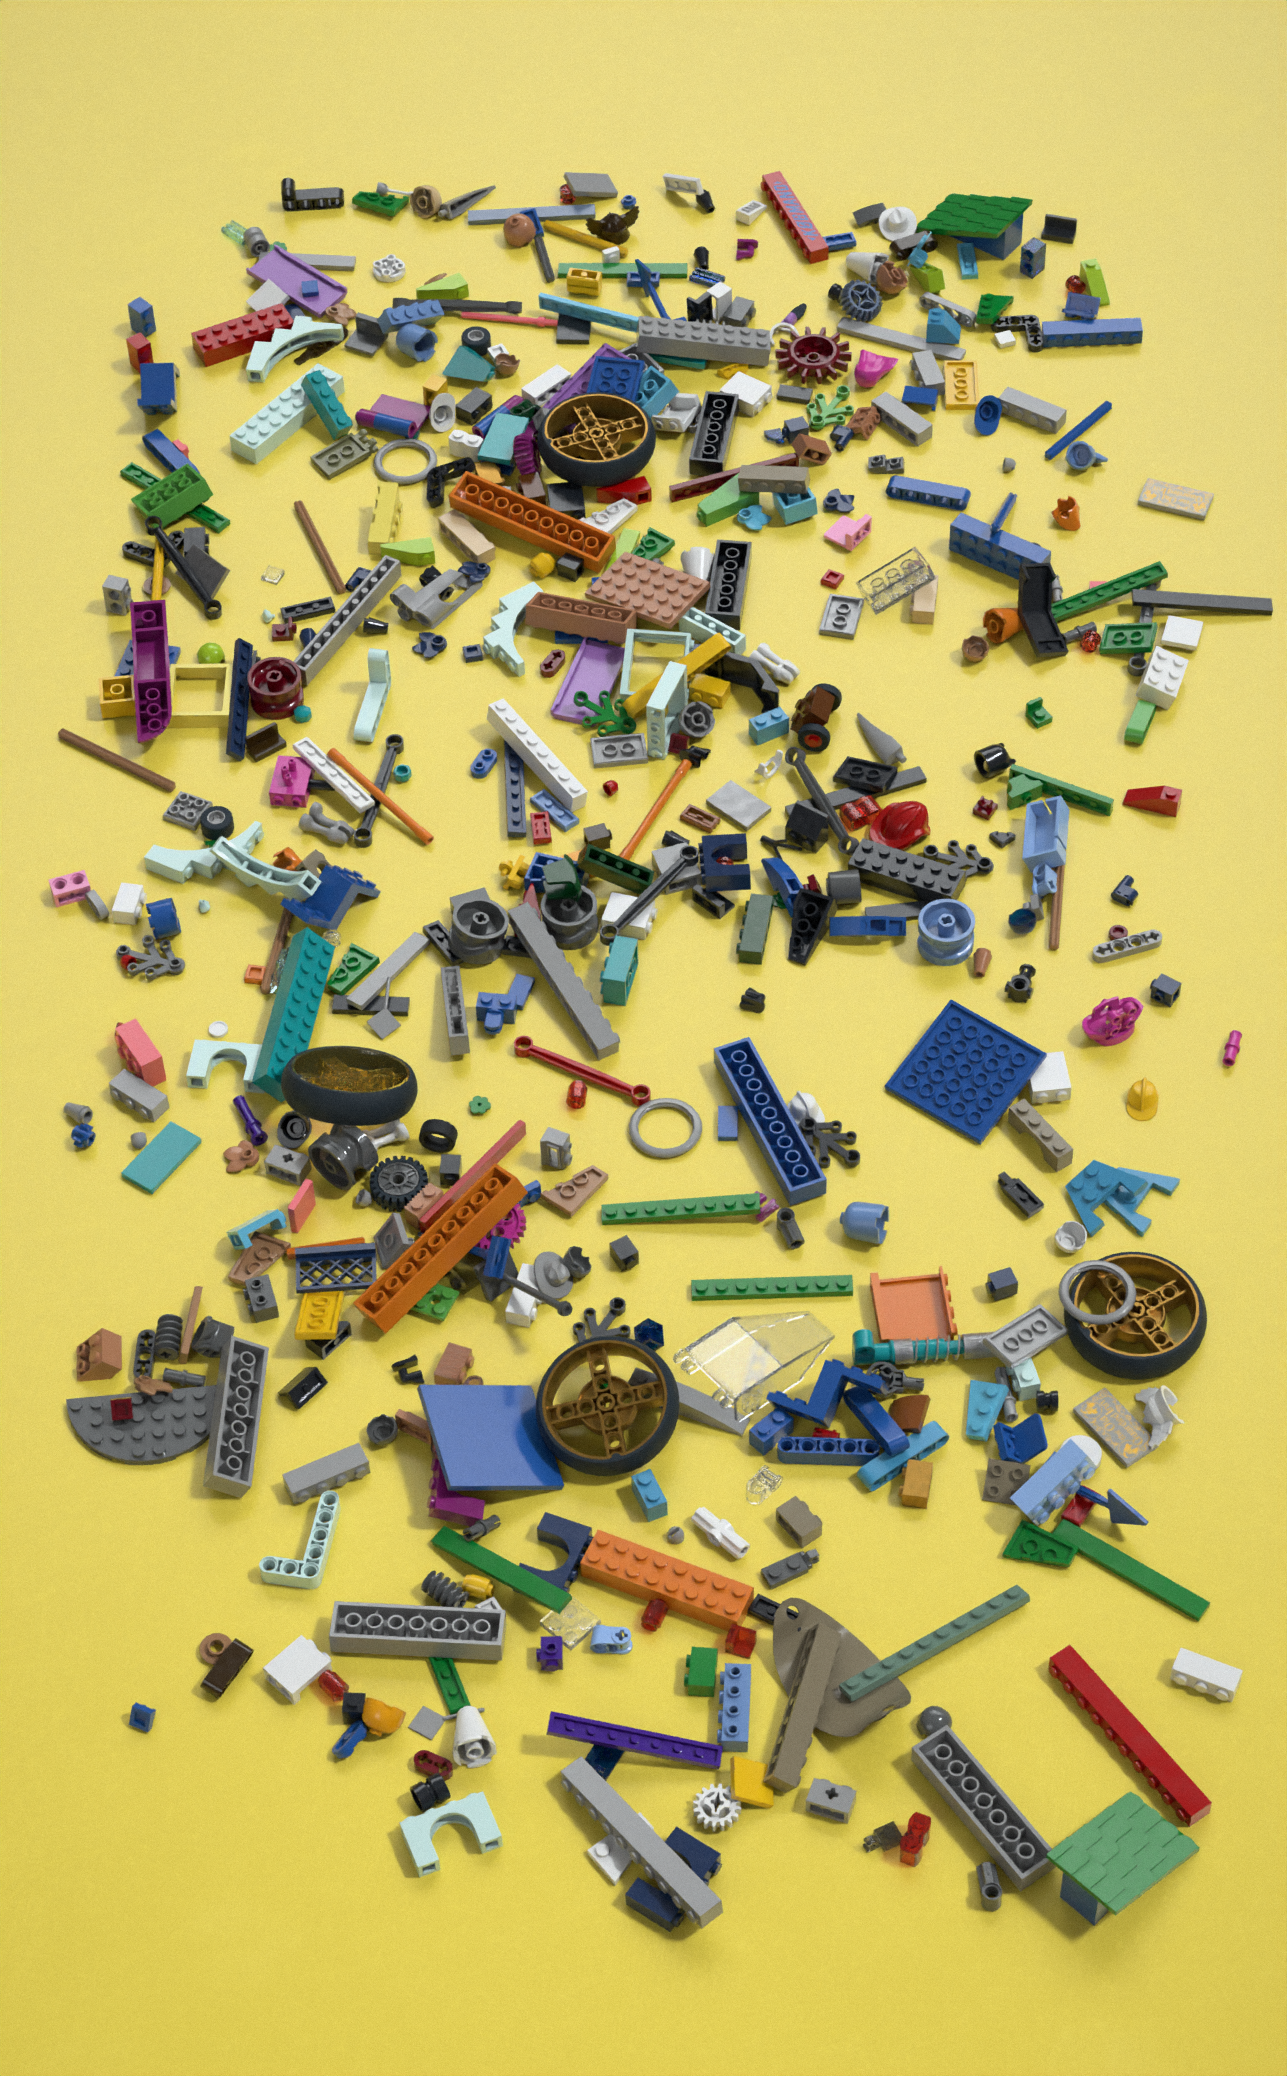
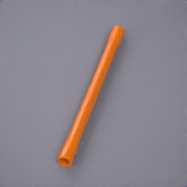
[327,748,434,845]
[619,759,692,860]

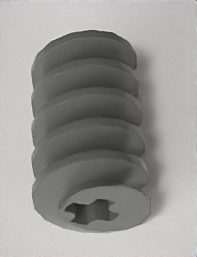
[153,1314,183,1360]
[421,1570,469,1608]

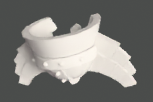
[1136,1385,1184,1449]

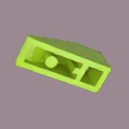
[1079,259,1110,307]
[910,263,945,294]
[416,273,469,300]
[380,537,435,566]

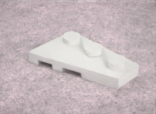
[579,499,638,534]
[587,1812,654,1886]

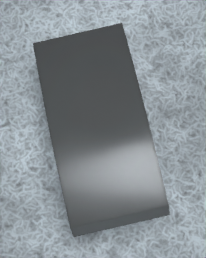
[852,203,887,228]
[868,454,905,474]

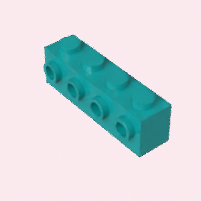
[301,370,353,440]

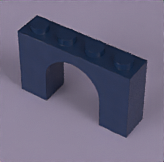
[698,833,751,892]
[513,1512,593,1594]
[625,1826,722,1932]

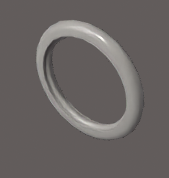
[374,438,437,485]
[629,1098,702,1158]
[1058,1260,1136,1325]

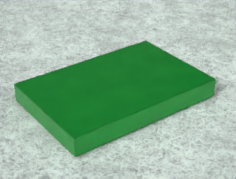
[1099,622,1158,654]

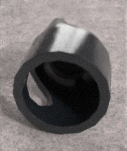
[974,743,1016,778]

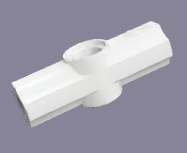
[691,1507,750,1559]

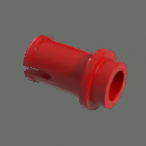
[812,1427,840,1438]

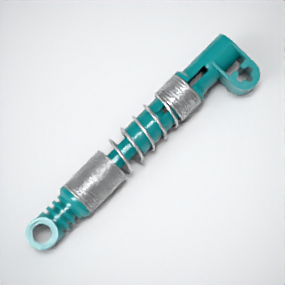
[852,1329,997,1366]

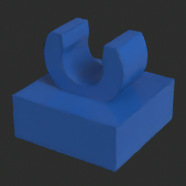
[129,1703,156,1732]

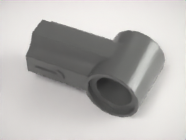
[776,1208,805,1250]
[976,1862,1002,1911]

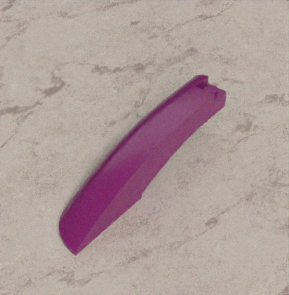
[130,600,172,743]

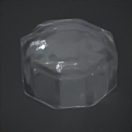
[323,929,341,947]

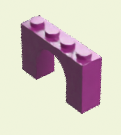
[427,1445,485,1527]

